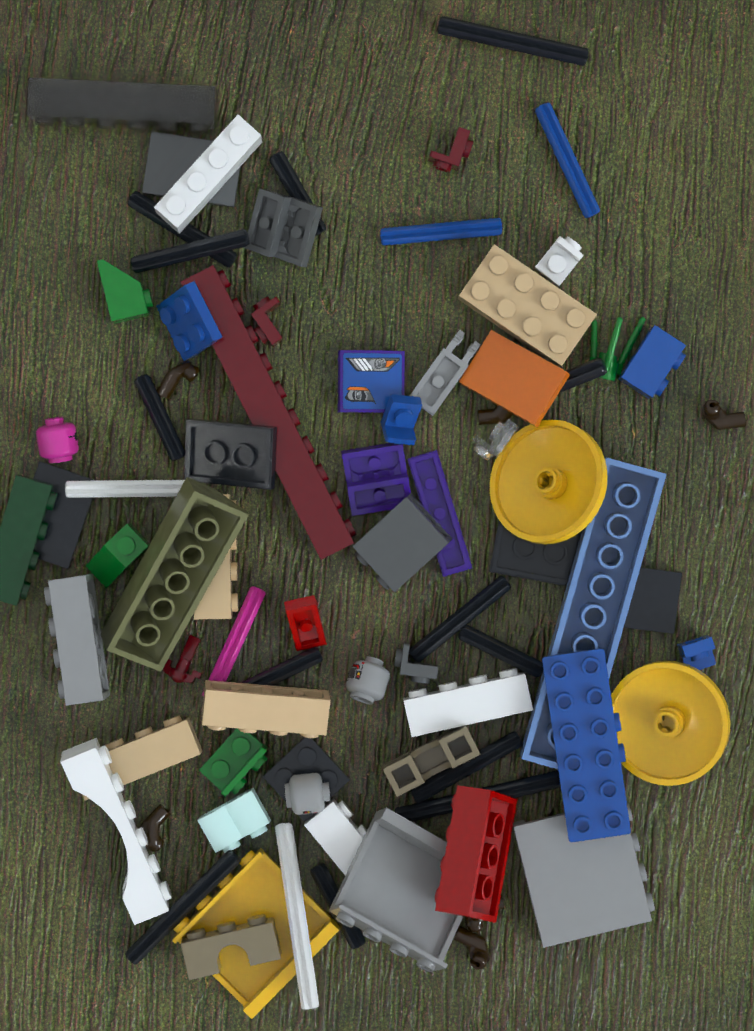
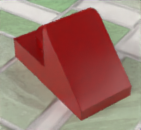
[284,595,327,651]

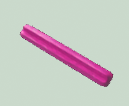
[202,586,266,697]

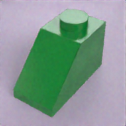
[97,259,154,324]
[86,523,150,588]

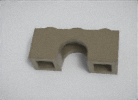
[382,725,481,797]
[181,914,282,980]

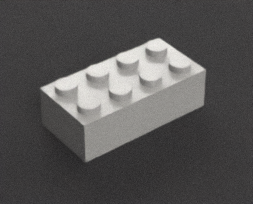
[44,574,110,706]

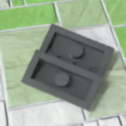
[244,188,323,267]

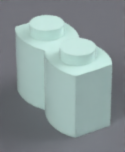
[197,788,271,853]

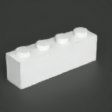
[154,115,262,234]
[403,668,533,737]
[304,798,367,876]

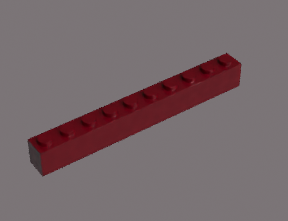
[180,265,357,560]

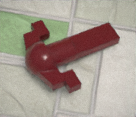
[163,635,202,684]

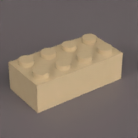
[458,244,597,367]

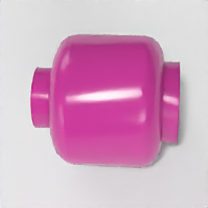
[36,417,79,463]

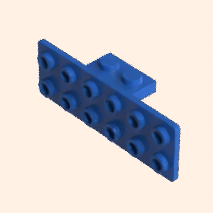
[542,648,631,842]

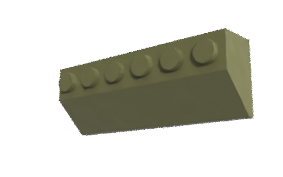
[100,477,249,672]

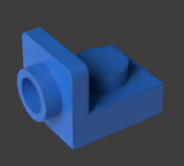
[381,394,422,445]
[677,635,716,670]

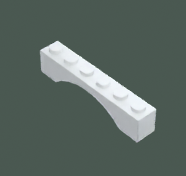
[60,738,172,925]

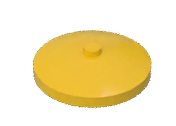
[489,420,607,544]
[611,661,730,786]

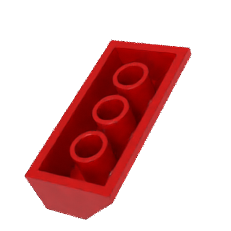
[435,785,518,923]

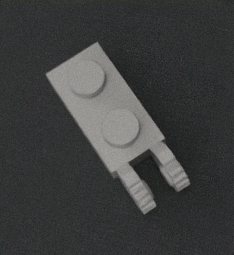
[410,330,481,416]

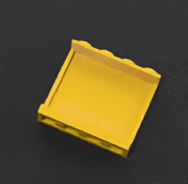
[172,848,339,1019]

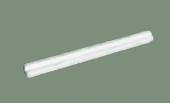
[275,823,319,1010]

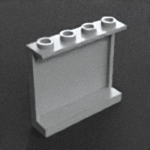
[513,803,655,948]
[329,807,463,972]

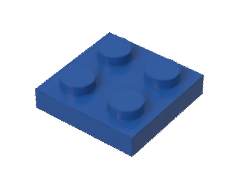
[156,281,223,361]

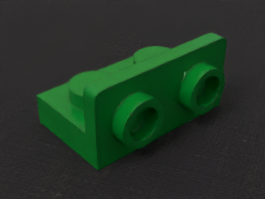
[199,728,268,797]

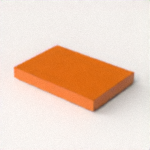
[459,330,570,427]

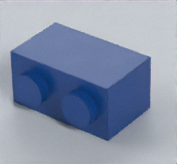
[618,325,686,399]

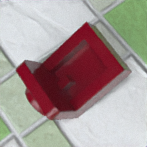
[428,127,474,173]
[251,296,283,347]

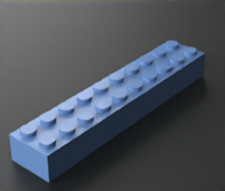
[520,457,667,769]

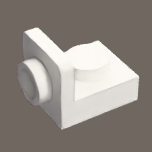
[534,236,584,287]

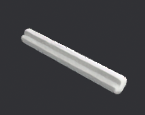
[65,480,185,498]

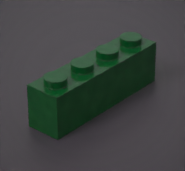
[0,474,58,606]

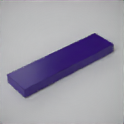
[407,450,472,577]

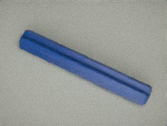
[535,102,600,218]
[380,218,502,246]

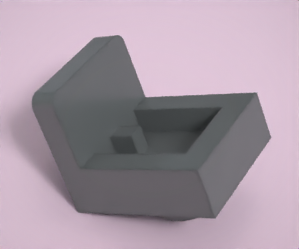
[394,642,438,684]

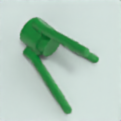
[589,317,646,381]

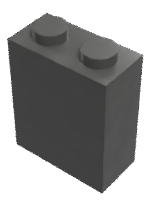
[352,494,452,592]

